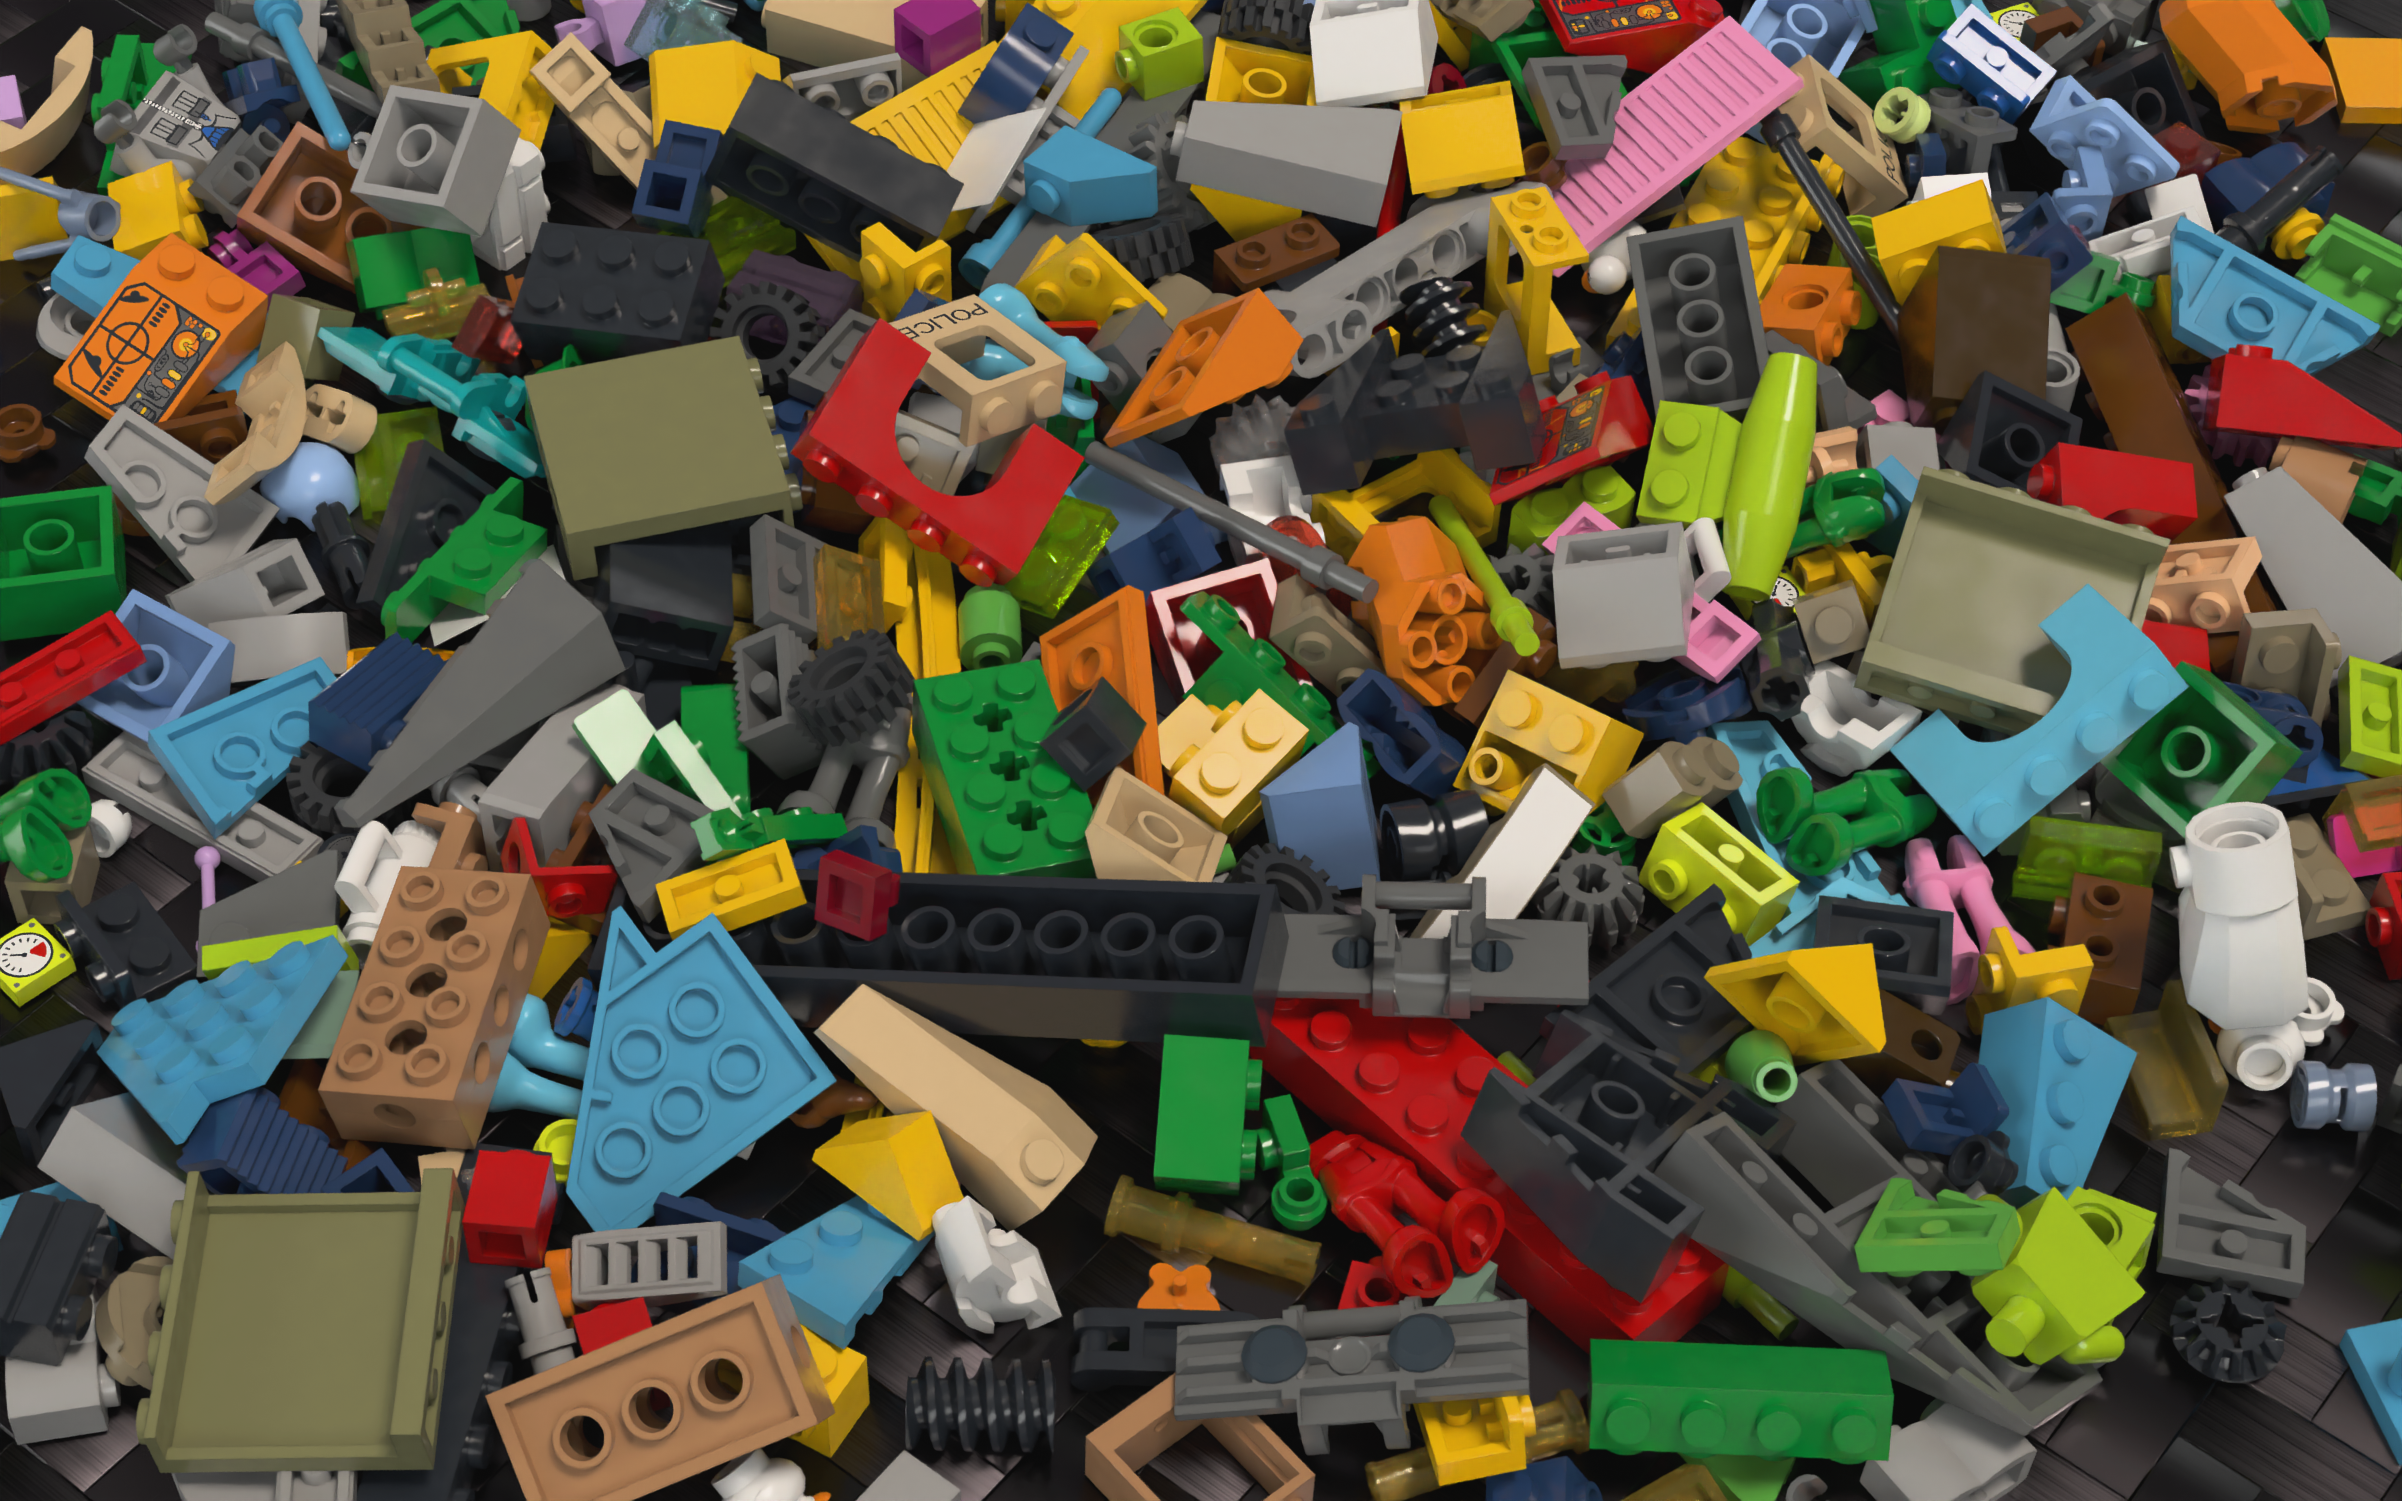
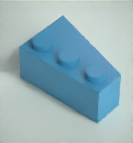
[1978,997,2137,1210]

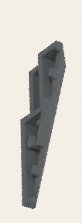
[334,559,626,828]

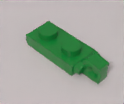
[690,807,848,862]

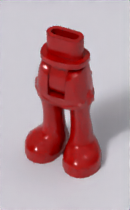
[1309,1130,1505,1298]

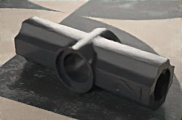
[1741,598,1816,721]

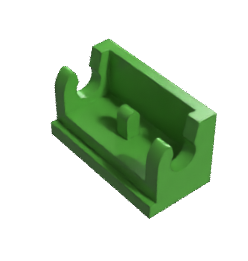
[2294,213,2402,337]

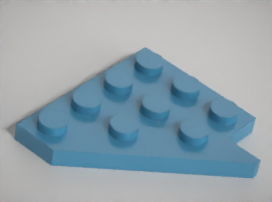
[566,906,837,1232]
[96,935,348,1145]

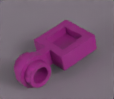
[207,229,306,313]

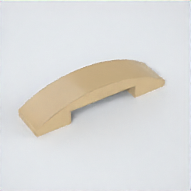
[0,26,93,185]
[529,32,731,238]
[204,341,307,505]

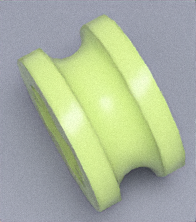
[1874,87,1931,144]

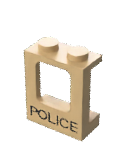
[1778,54,1908,218]
[889,294,1067,447]

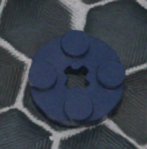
[1622,664,1753,745]

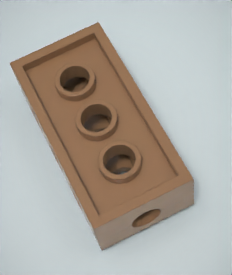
[318,866,551,1149]
[485,1274,836,1501]

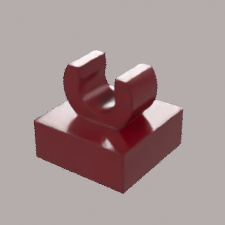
[815,849,901,941]

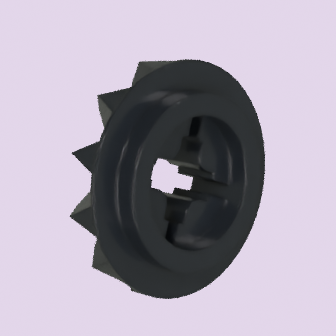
[2170,1277,2287,1383]

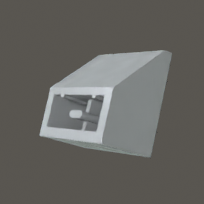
[781,53,902,122]
[1552,522,1695,669]

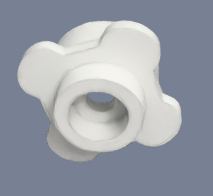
[2292,977,2344,1046]

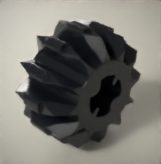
[0,702,95,788]

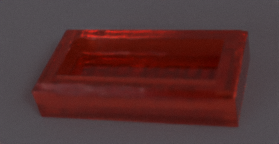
[451,294,522,364]

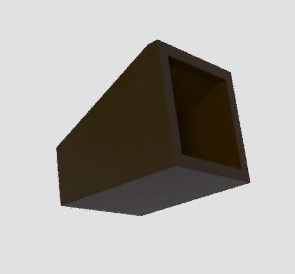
[1896,245,2051,435]

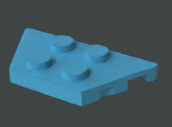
[2170,216,2380,376]

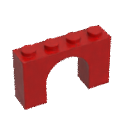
[790,318,1085,587]
[2027,442,2211,672]

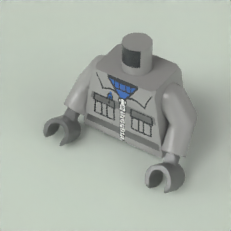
[94,24,242,181]

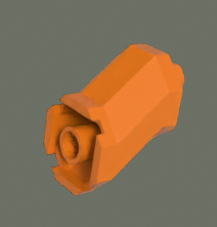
[2159,0,2338,134]
[1347,516,1503,707]

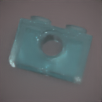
[624,0,743,62]

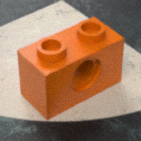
[1760,264,1862,366]

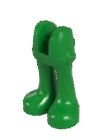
[1717,468,1885,560]
[1756,767,1937,877]
[0,768,92,883]

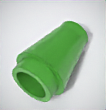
[1725,1030,1798,1102]

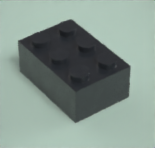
[510,222,725,364]

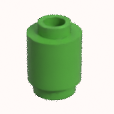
[958,583,1022,671]

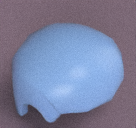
[259,442,362,531]

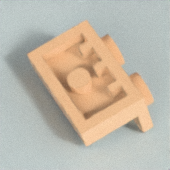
[2144,536,2262,633]

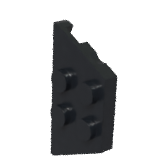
[1539,884,1755,1077]

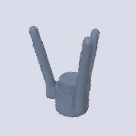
[0,167,121,261]

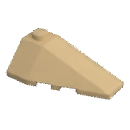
[814,984,1098,1232]

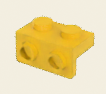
[860,222,952,323]
[1966,926,2094,1037]
[1413,1395,1536,1486]

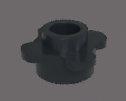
[1948,1131,2019,1196]

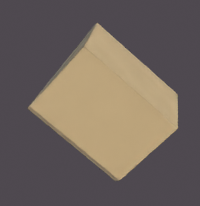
[1085,766,1228,882]

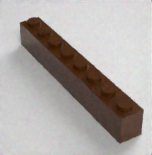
[2065,292,2283,682]

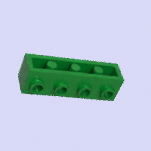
[1587,1339,1894,1464]

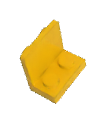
[1015,233,1168,331]

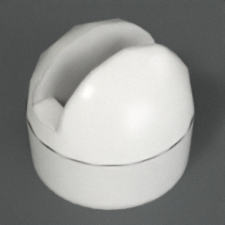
[88,799,132,858]

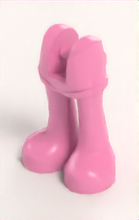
[1903,835,2036,1006]

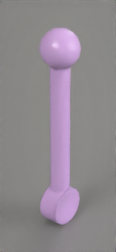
[194,846,221,955]

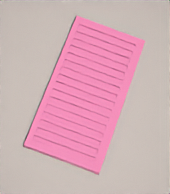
[1509,16,1804,278]

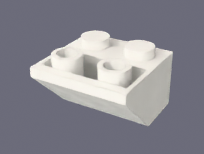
[1310,0,1439,108]

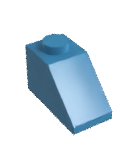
[1023,125,1158,227]

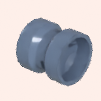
[2290,1060,2377,1132]

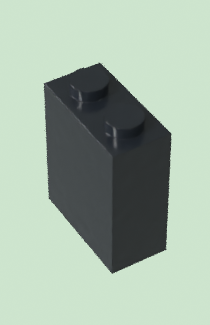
[593,523,734,671]

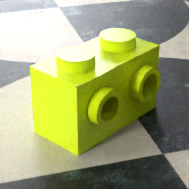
[1639,802,1800,946]

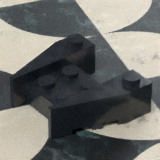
[1284,310,1547,495]
[1460,1010,1797,1303]

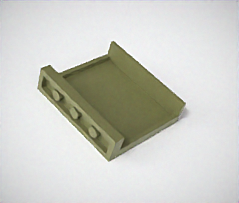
[524,336,803,581]
[1854,466,2170,763]
[136,1168,465,1473]

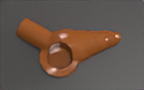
[788,1073,878,1129]

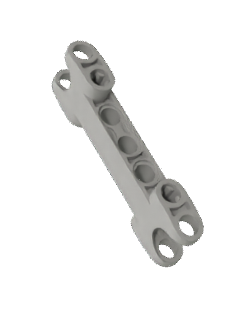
[1264,181,1554,379]

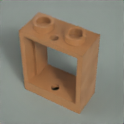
[1085,1372,1315,1501]

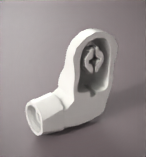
[2169,802,2309,1031]

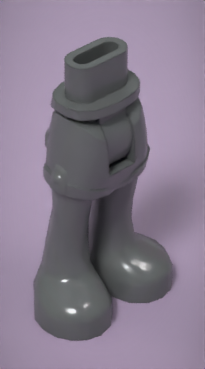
[776,678,915,849]

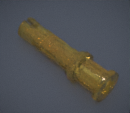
[1104,1174,1322,1287]
[1365,1388,1590,1501]

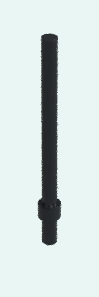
[1759,107,1902,349]

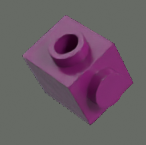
[894,0,982,78]

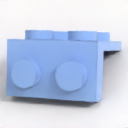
[2029,75,2180,198]

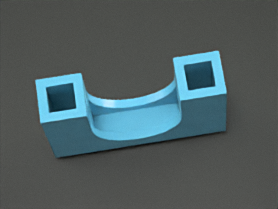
[1890,584,2189,856]

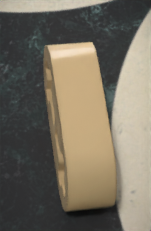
[302,384,378,454]

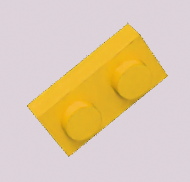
[857,517,913,634]
[655,838,807,941]

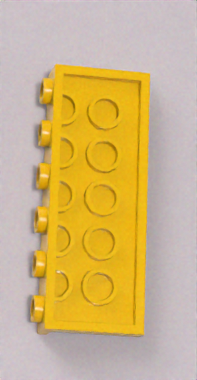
[1605,137,1846,350]

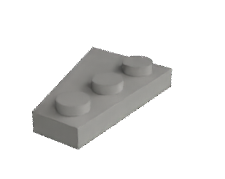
[84,405,280,582]

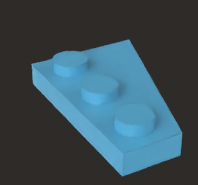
[148,657,337,839]

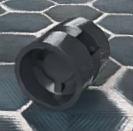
[1380,789,1489,882]

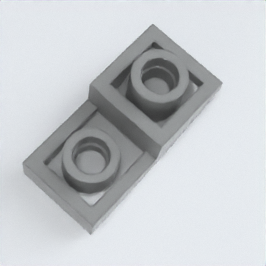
[208,612,350,688]

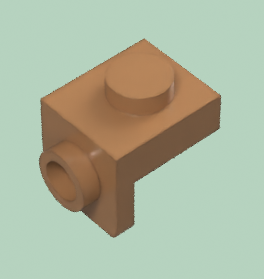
[412,802,488,871]

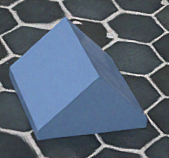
[1070,436,1228,555]
[77,589,235,744]
[1259,722,1380,890]

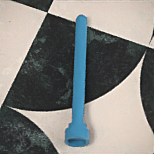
[253,0,351,151]
[958,88,1122,290]

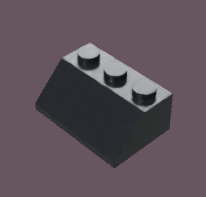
[2015,38,2206,185]

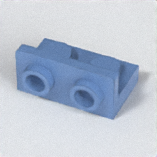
[2052,146,2113,243]

